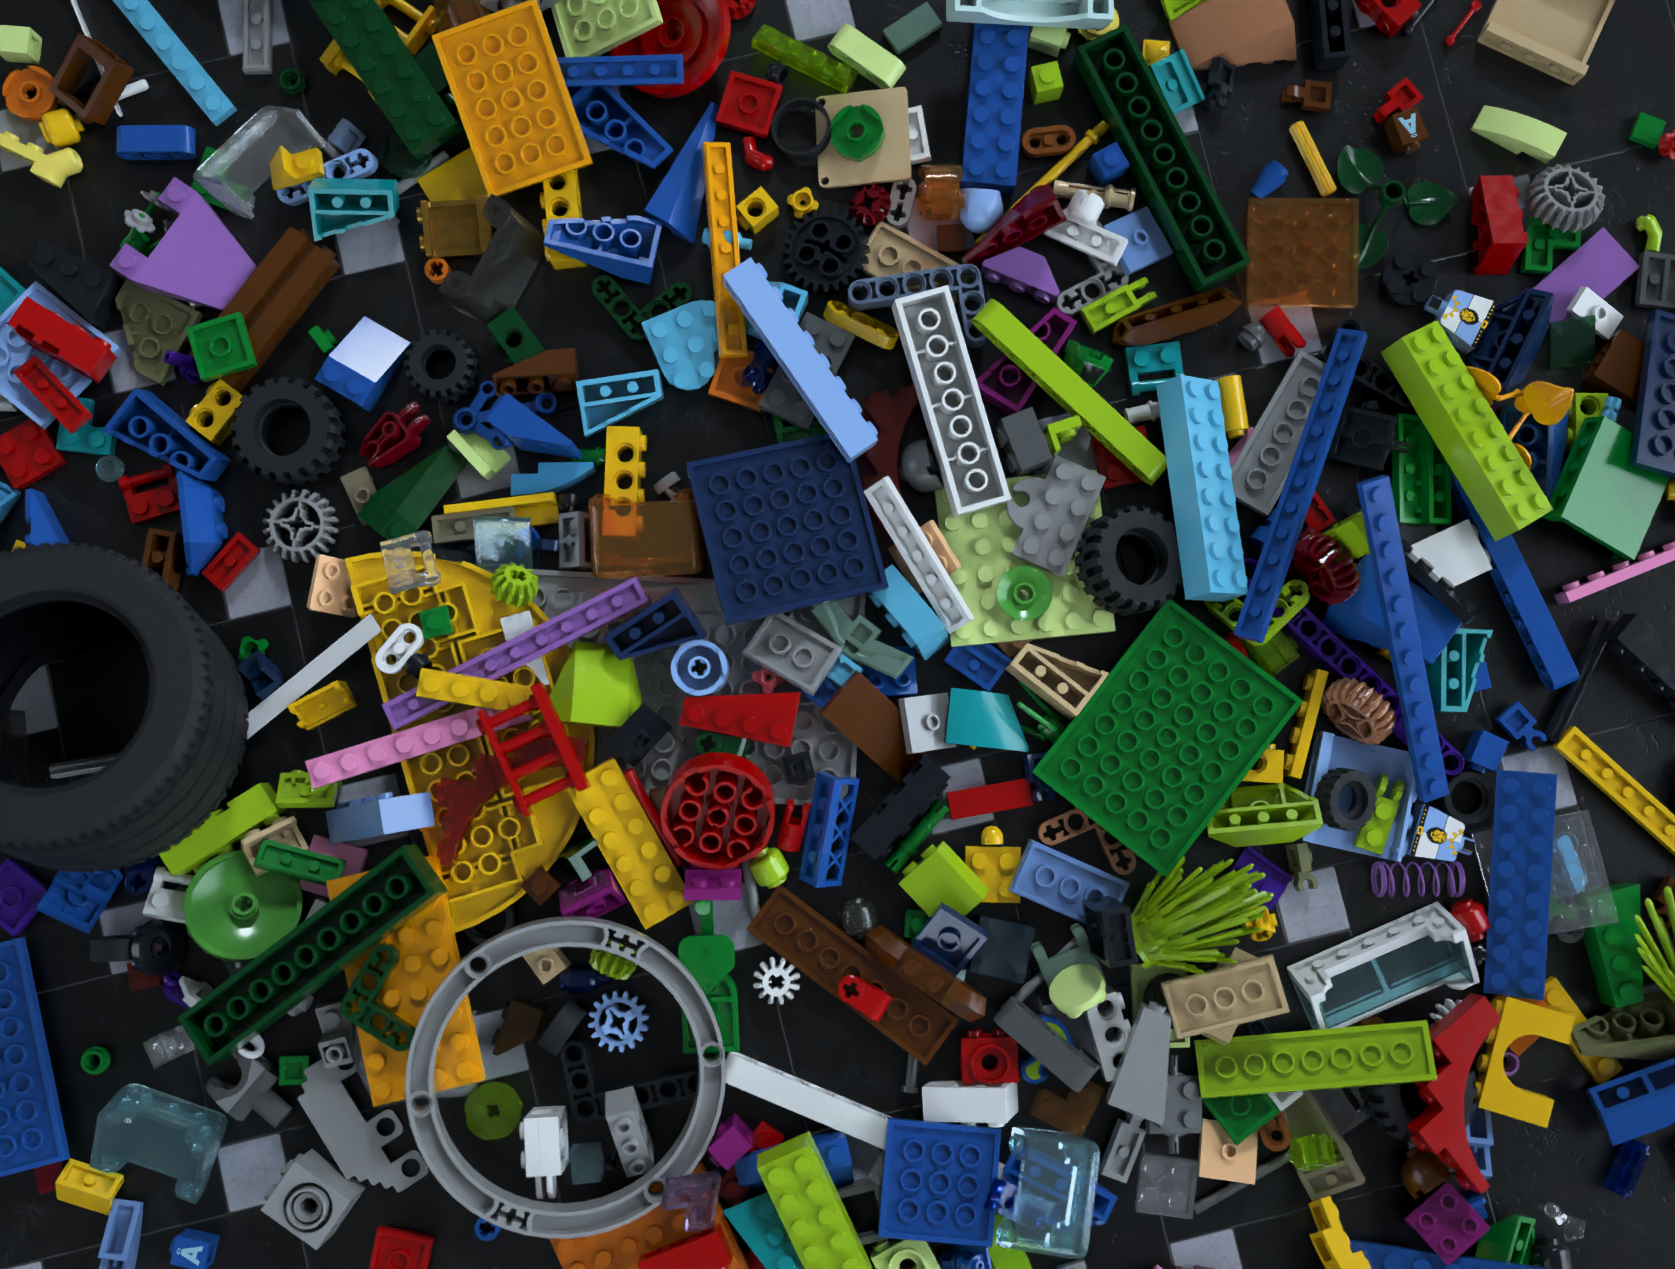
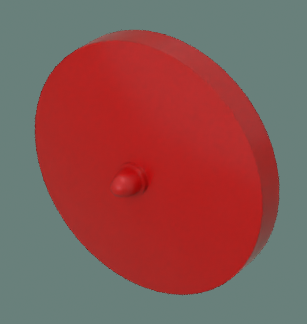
[609,0,731,98]

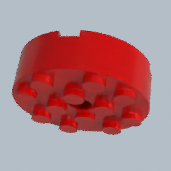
[661,752,775,870]

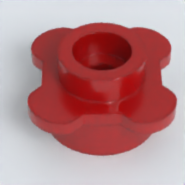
[1658,130,1675,160]

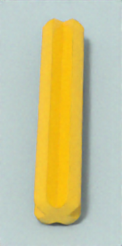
[1289,121,1336,197]

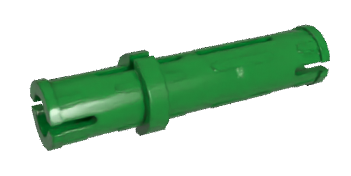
[884,799,950,874]

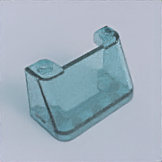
[89,1084,228,1204]
[996,1127,1100,1259]

